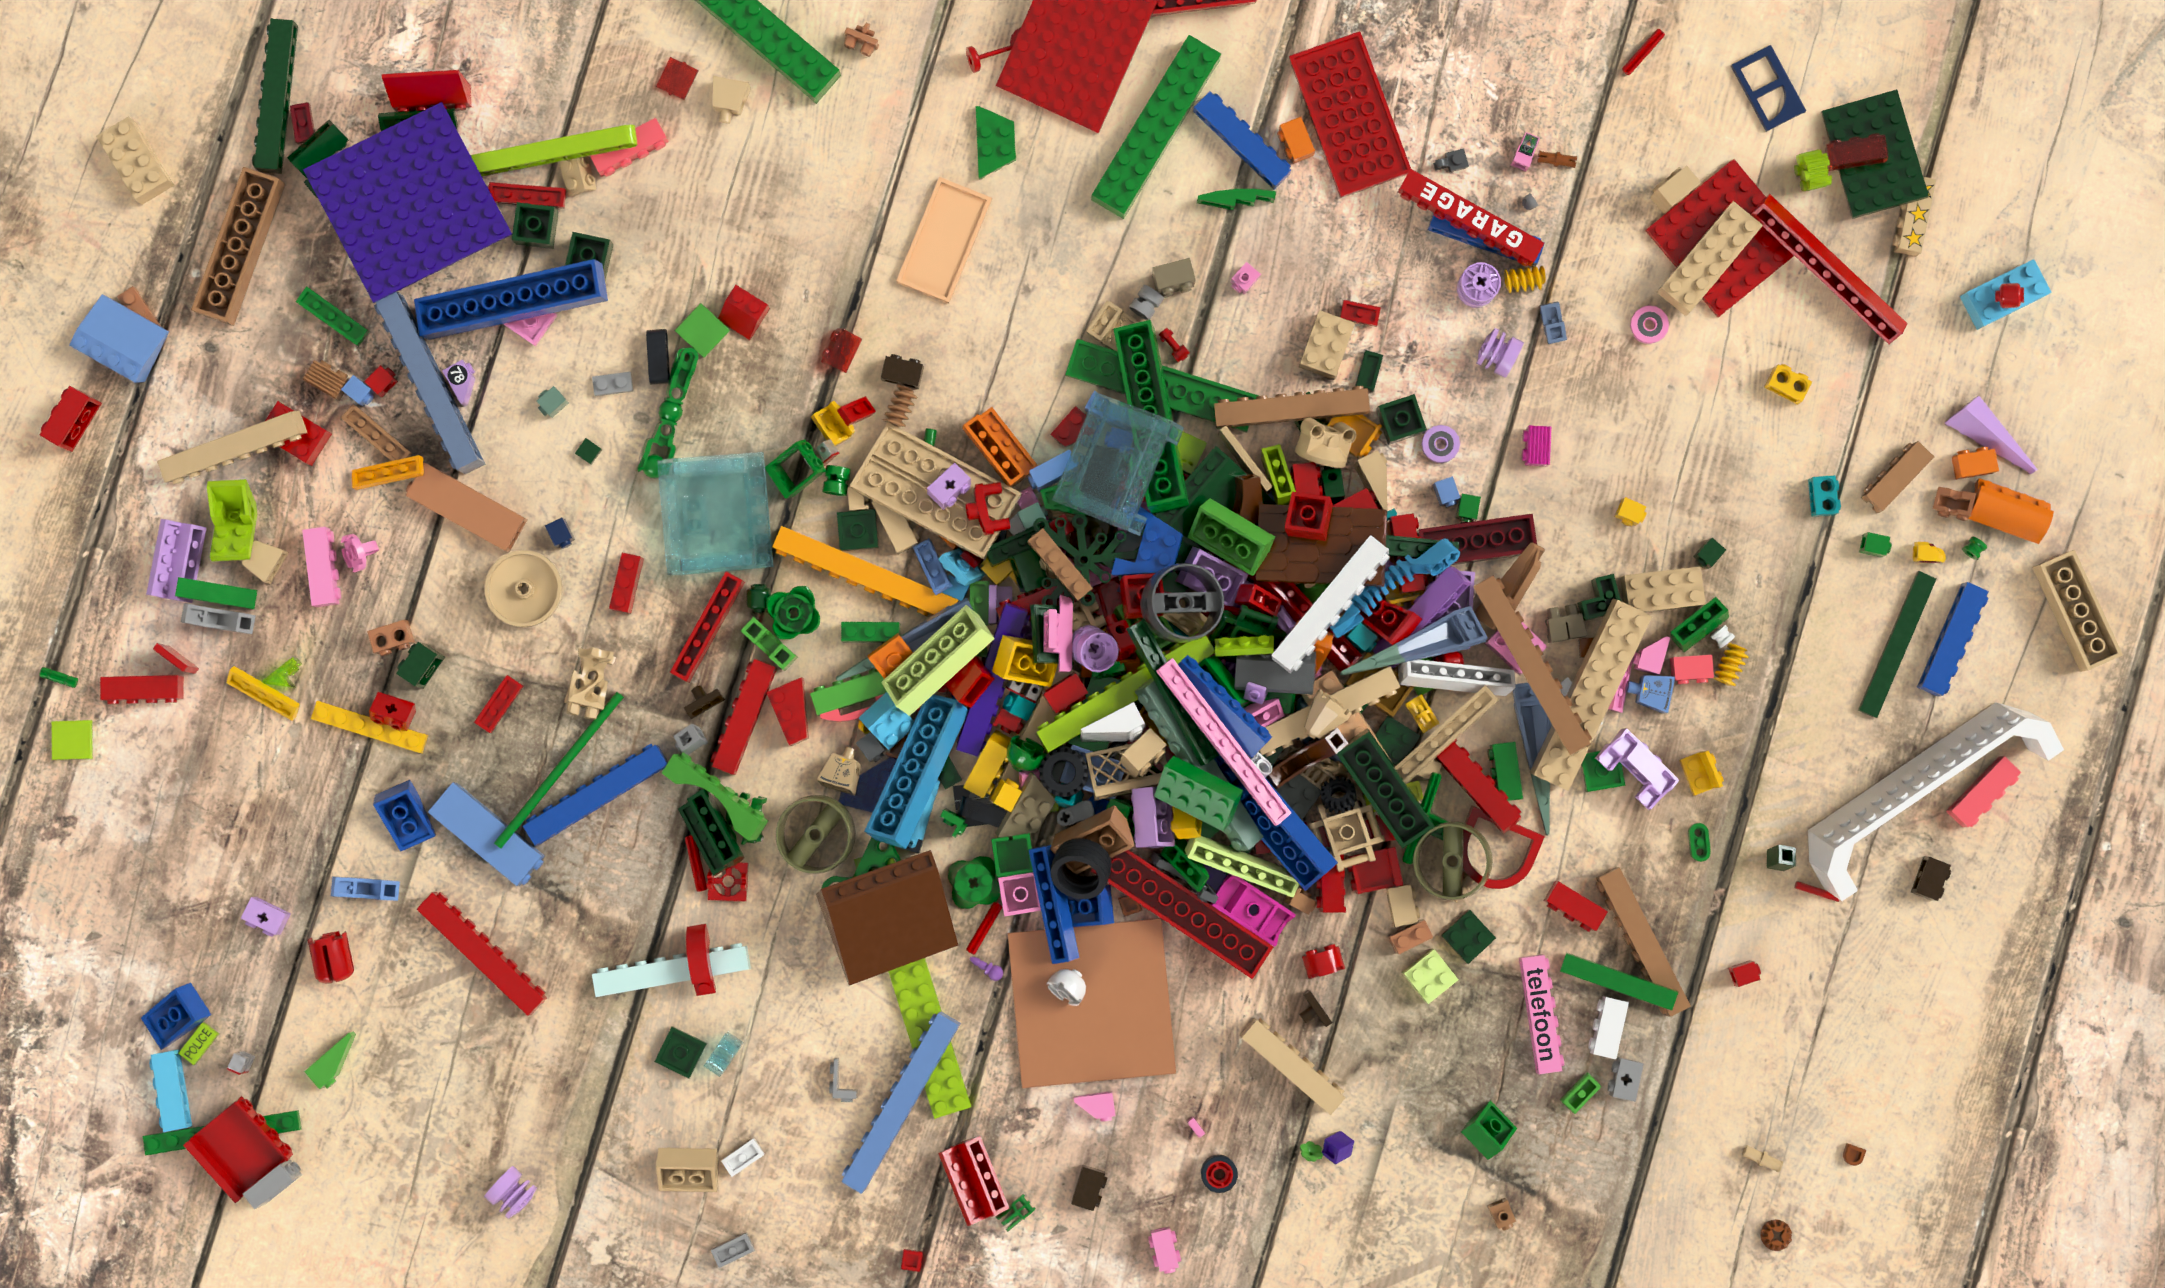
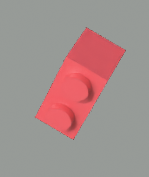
[1670,655,1714,684]

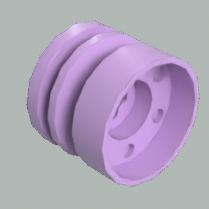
[1457,262,1501,308]
[1476,328,1524,378]
[1072,625,1119,672]
[484,1166,537,1219]

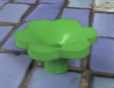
[1300,1141,1323,1162]

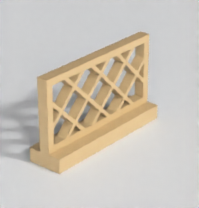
[1085,743,1167,801]

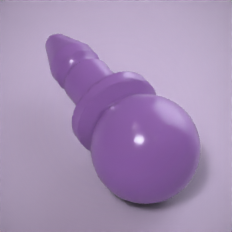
[970,957,1003,981]

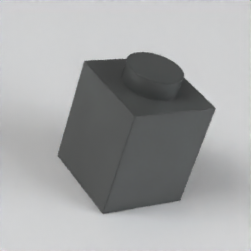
[856,732,886,763]

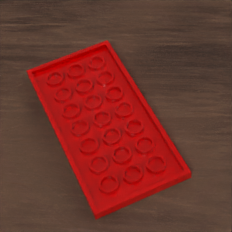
[1289,31,1411,198]

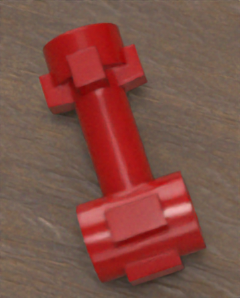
[1158,328,1190,362]

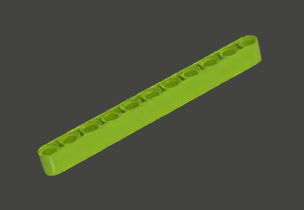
[471,125,638,176]

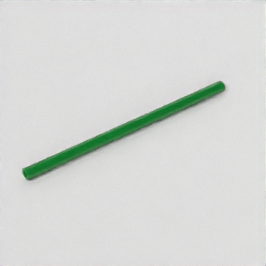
[494,692,624,849]

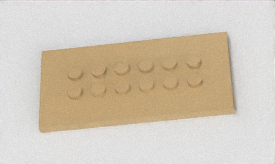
[850,422,1022,559]

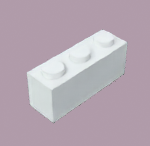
[1588,996,1629,1059]

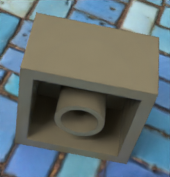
[1152,258,1196,298]

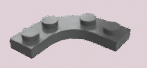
[1150,851,1219,904]

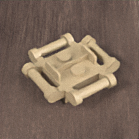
[1307,801,1385,872]

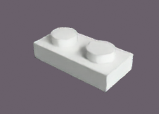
[721,1138,765,1177]

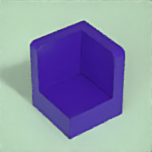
[1322,1131,1354,1165]

